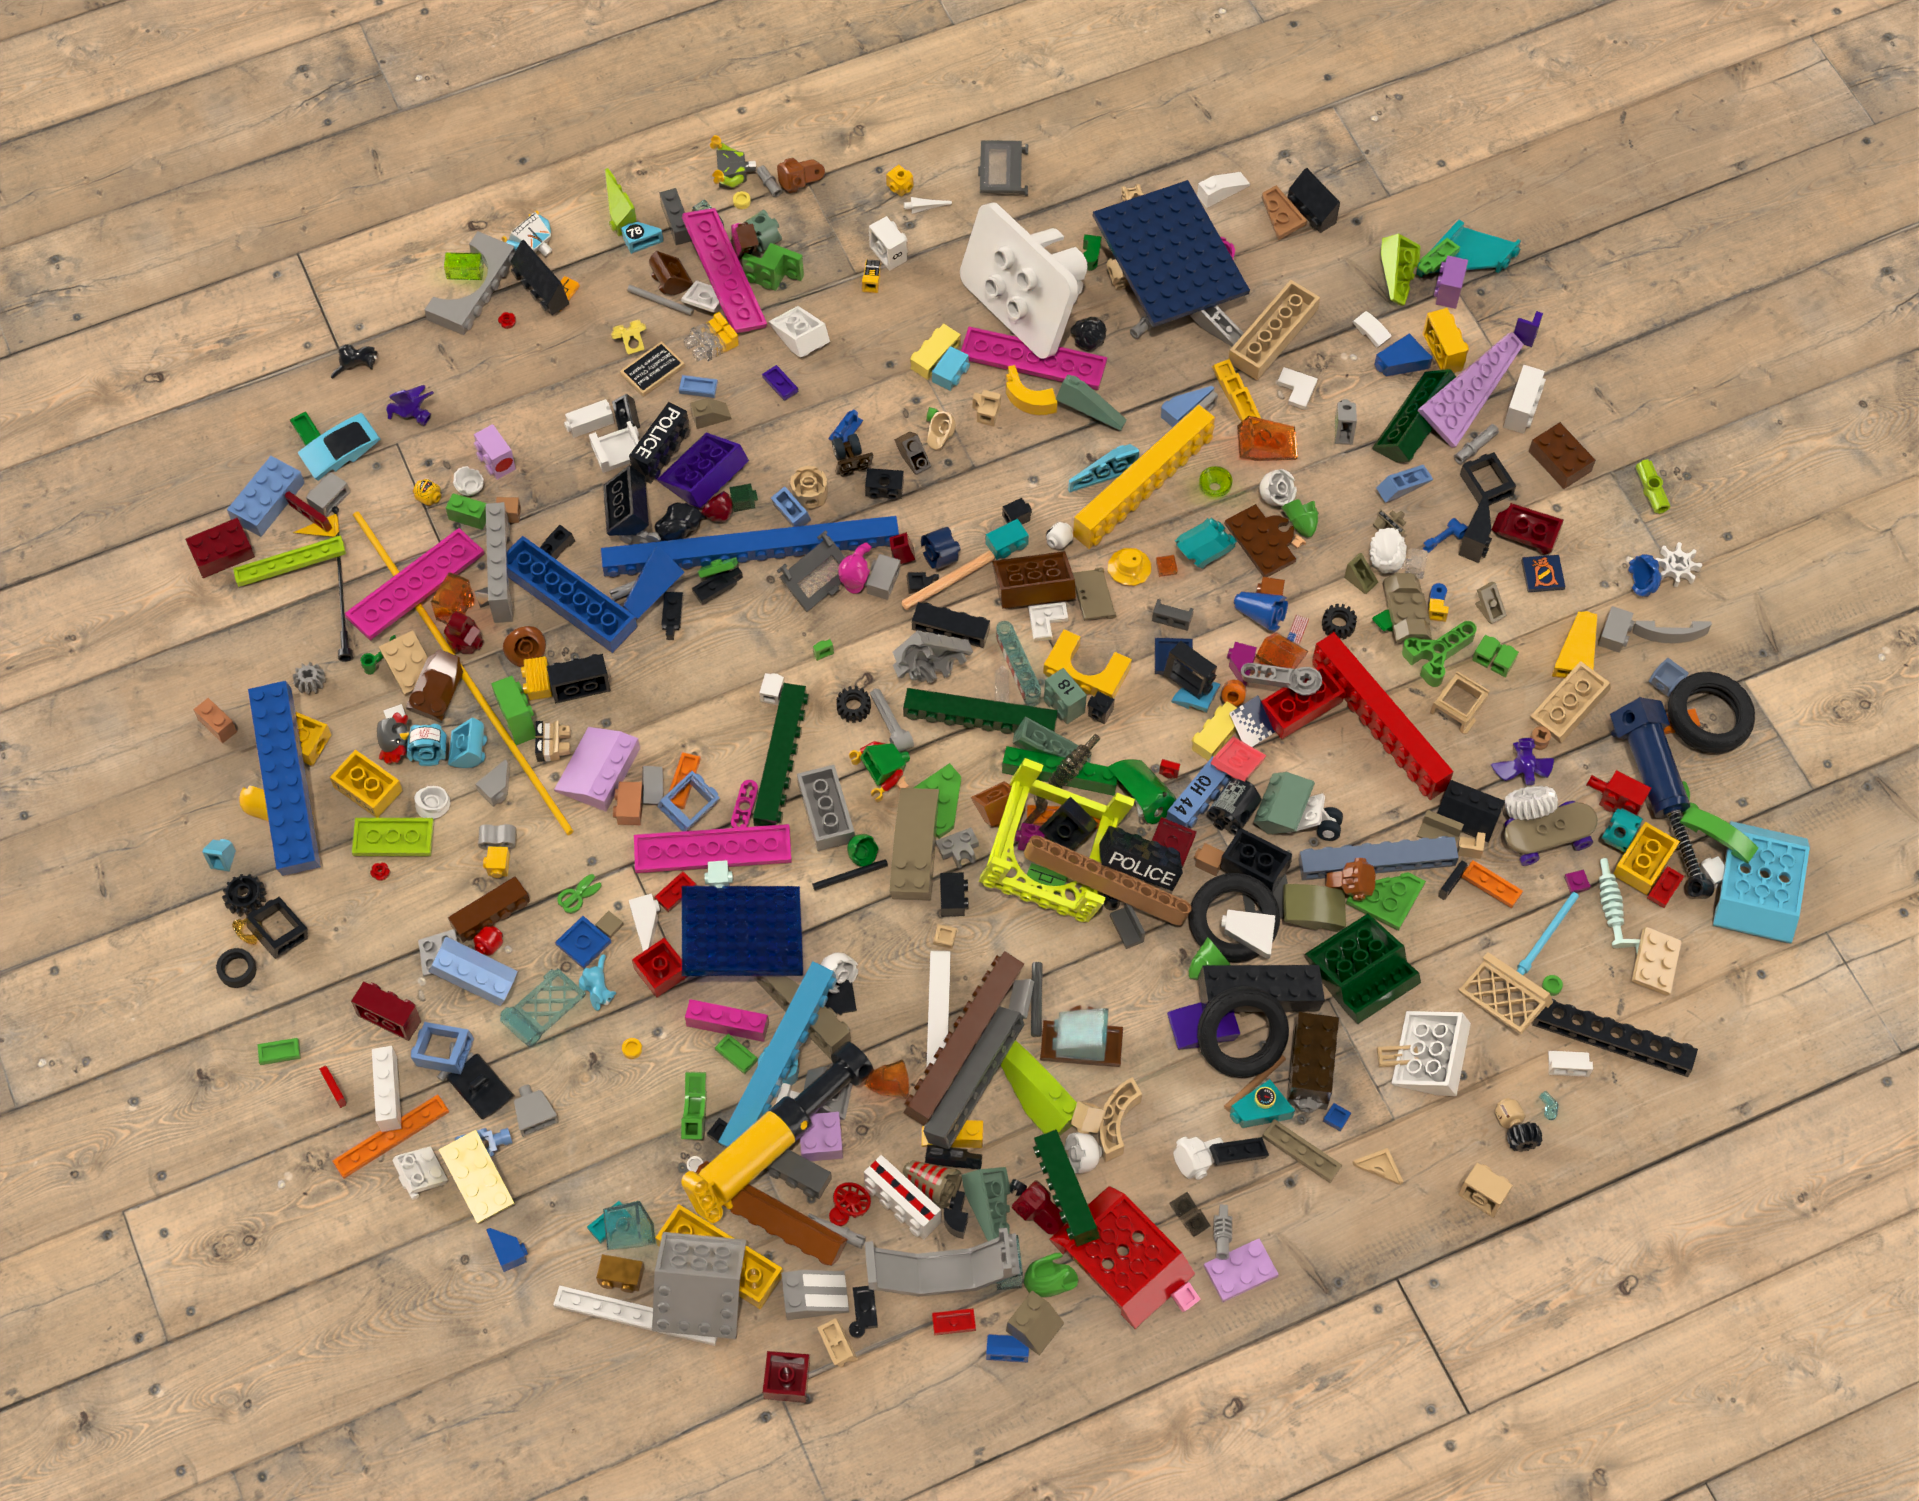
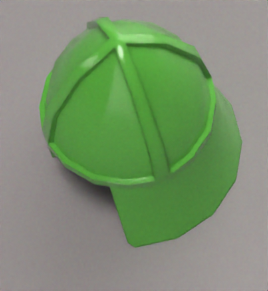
[1281,499,1319,537]
[1189,937,1230,980]

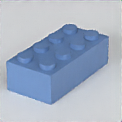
[227,456,304,537]

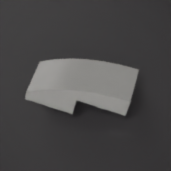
[642,766,663,805]

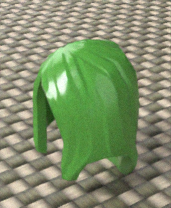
[1024,1253,1078,1297]

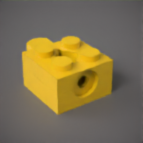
[295,711,331,766]

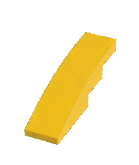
[1212,359,1261,426]

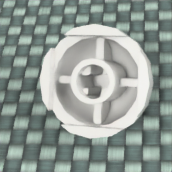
[1259,469,1297,506]
[820,953,858,993]
[1065,1132,1102,1174]

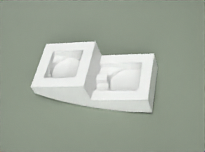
[1353,311,1391,348]

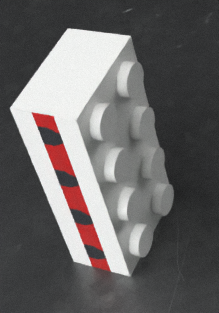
[864,1155,941,1240]

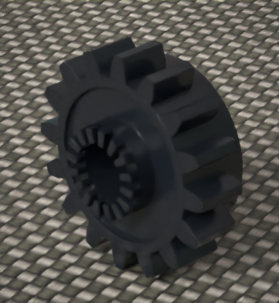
[222,874,267,916]

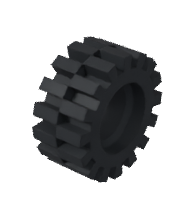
[1322,604,1357,640]
[836,686,871,723]

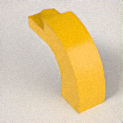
[1005,365,1057,415]

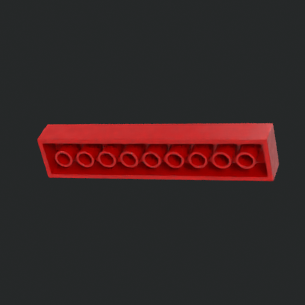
[1312,632,1454,800]

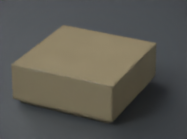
[595,911,624,939]

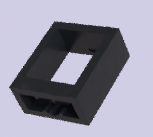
[1460,452,1516,506]
[1163,641,1217,700]
[246,897,308,959]

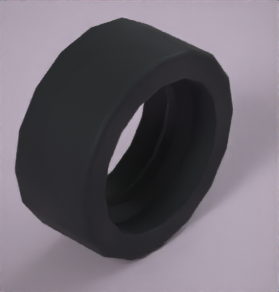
[216,948,257,988]

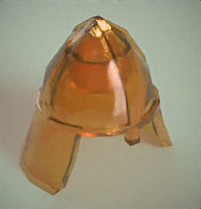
[864,1059,909,1099]

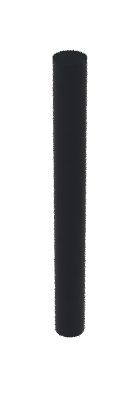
[812,859,888,891]

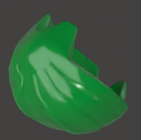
[847,834,879,866]

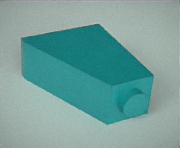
[1230,1079,1295,1128]

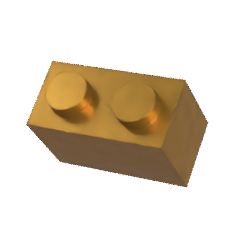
[596,1254,644,1293]

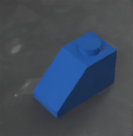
[486,1228,528,1272]

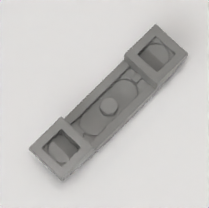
[1632,621,1712,643]

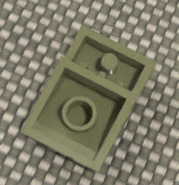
[1283,884,1346,932]

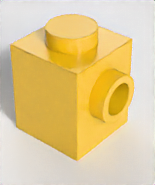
[483,846,510,878]

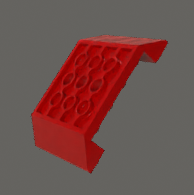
[1049,1186,1195,1329]

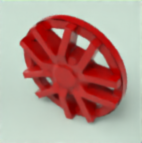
[833,1182,871,1218]

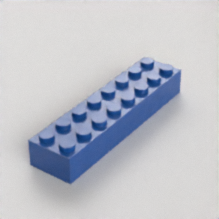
[507,536,637,653]

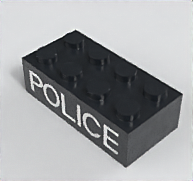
[629,402,690,484]
[1099,826,1183,891]

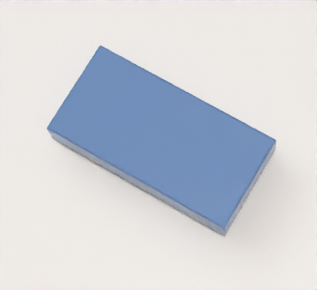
[679,375,718,398]

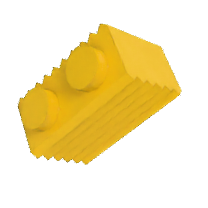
[521,656,552,700]

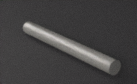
[627,285,694,316]

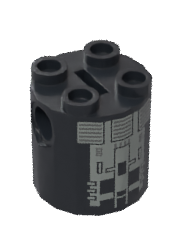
[1207,778,1262,835]

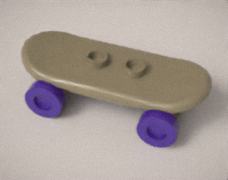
[1504,801,1598,866]

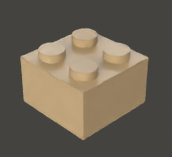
[1459,1163,1513,1218]

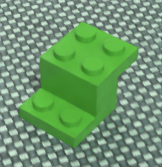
[742,243,804,291]

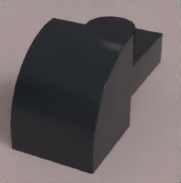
[944,1190,968,1239]

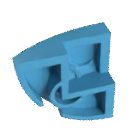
[1171,682,1221,712]

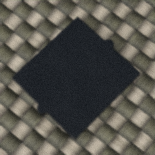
[825,979,857,1016]

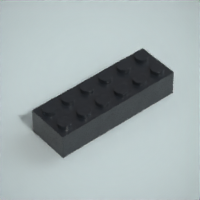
[1198,965,1325,1012]

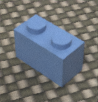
[771,486,811,527]

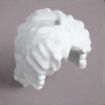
[1370,528,1407,574]

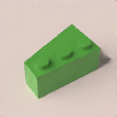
[491,676,536,745]

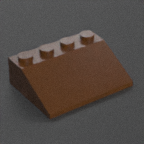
[992,551,1076,609]

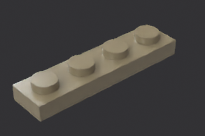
[1262,1119,1342,1183]

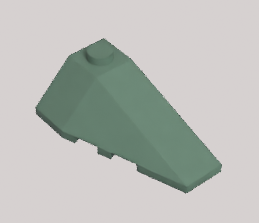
[961,1167,1010,1241]

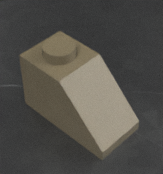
[690,398,731,429]

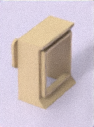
[1430,671,1490,734]

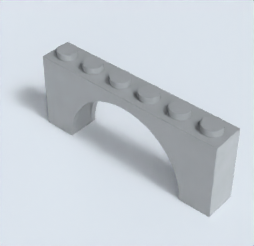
[424,231,515,335]
[486,502,513,623]

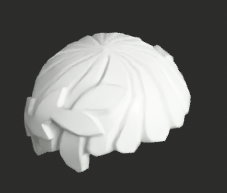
[453,466,484,496]

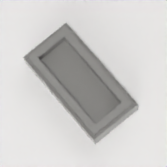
[1008,979,1034,1019]

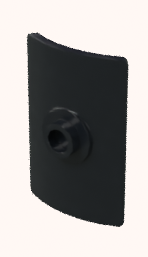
[446,1053,513,1119]

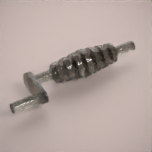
[1023,734,1100,824]

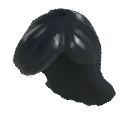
[655,502,705,541]

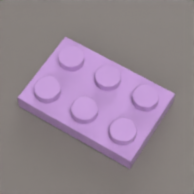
[1204,1239,1279,1303]

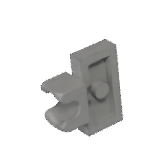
[936,827,979,869]

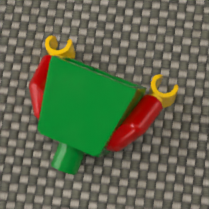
[849,741,910,802]

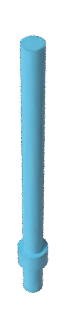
[1517,892,1579,975]

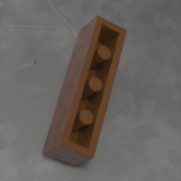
[730,222,759,260]
[448,876,530,943]

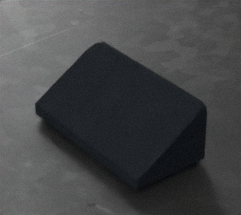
[612,394,640,431]

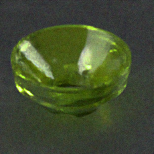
[1199,466,1233,497]

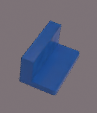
[986,1334,1029,1363]

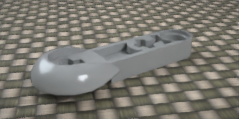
[1241,663,1322,696]

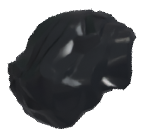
[1071,317,1107,350]

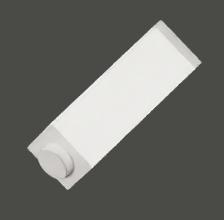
[1221,910,1275,959]

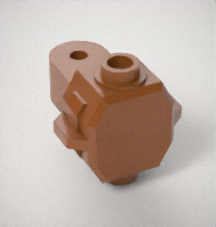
[777,158,825,193]
[1326,858,1376,901]

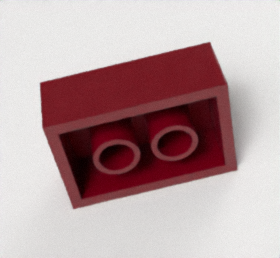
[185,517,255,579]
[351,981,421,1041]

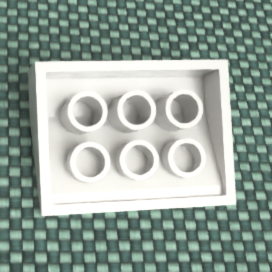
[1392,1011,1471,1096]

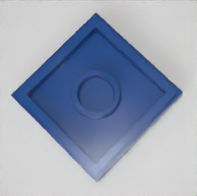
[555,916,611,969]

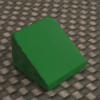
[1372,609,1393,631]

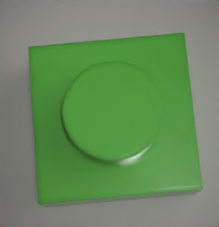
[813,639,834,661]

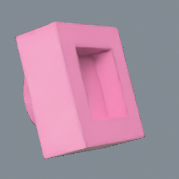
[1171,1282,1201,1312]

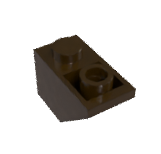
[894,431,931,475]

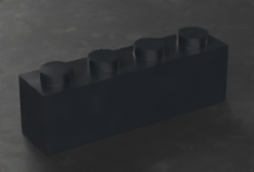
[912,602,990,648]

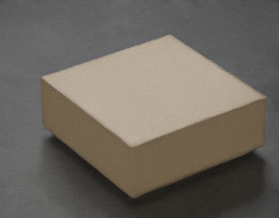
[933,924,957,949]

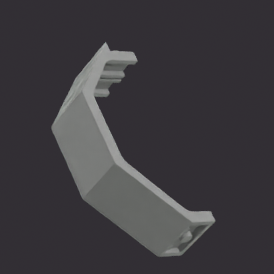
[865,1228,1020,1297]

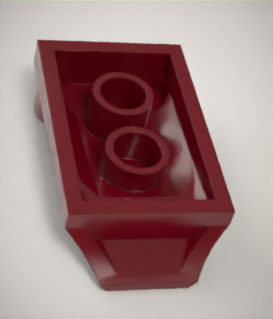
[1492,503,1564,554]

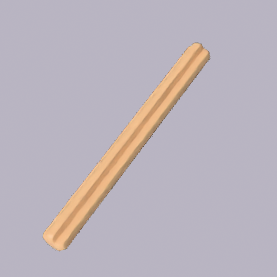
[901,551,995,610]

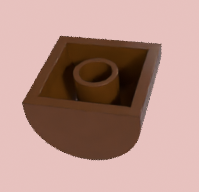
[649,251,693,295]

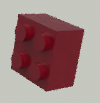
[762,1351,810,1403]

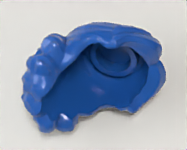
[1629,554,1662,597]

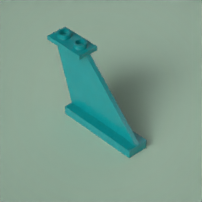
[1416,219,1521,278]

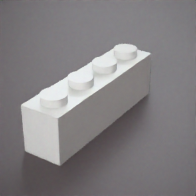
[372,1046,402,1132]

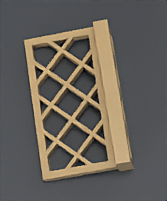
[1459,952,1553,1035]

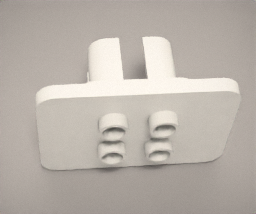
[960,203,1087,359]

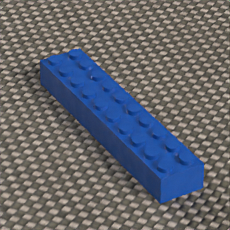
[248,680,321,876]

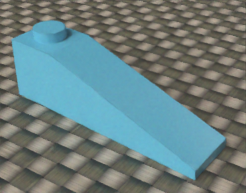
[1068,444,1139,493]

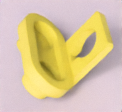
[611,320,646,354]

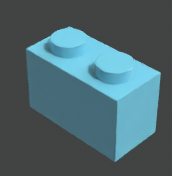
[932,346,970,391]

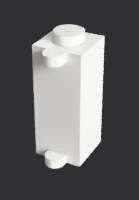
[564,399,614,438]

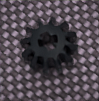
[1507,1122,1543,1152]

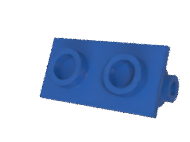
[828,409,863,442]

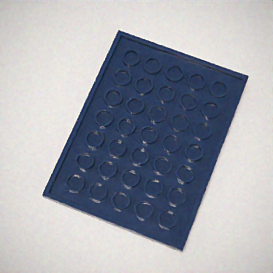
[1092,180,1250,327]

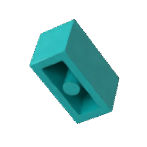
[985,519,1029,560]

